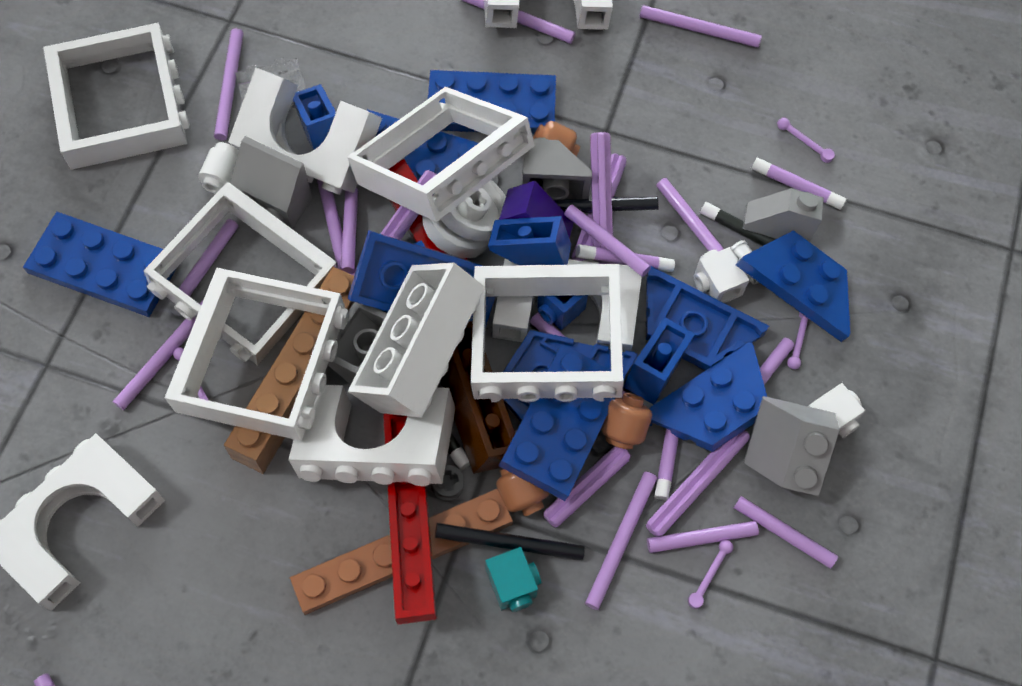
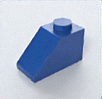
[293,84,336,150]
[488,216,572,265]
[623,317,695,405]

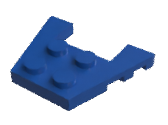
[503,330,638,422]

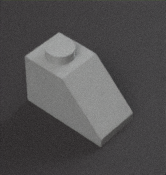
[743,188,824,242]

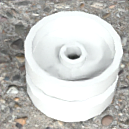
[423,180,506,259]

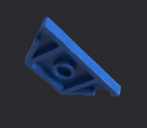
[736,230,850,342]
[646,266,769,370]
[649,341,767,452]

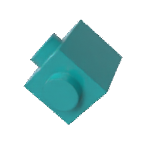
[485,547,542,612]

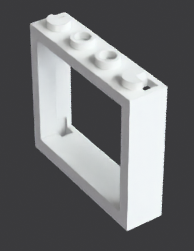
[43,23,190,170]
[347,87,535,222]
[144,181,337,366]
[471,264,623,402]
[165,268,349,441]

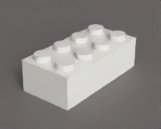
[347,263,485,418]

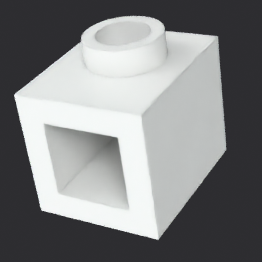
[694,247,750,303]
[808,383,865,438]

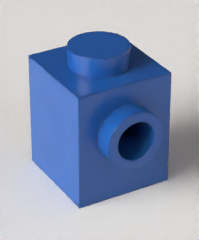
[537,295,588,331]

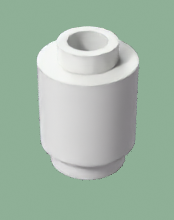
[198,142,239,194]

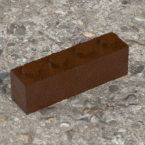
[440,321,515,474]

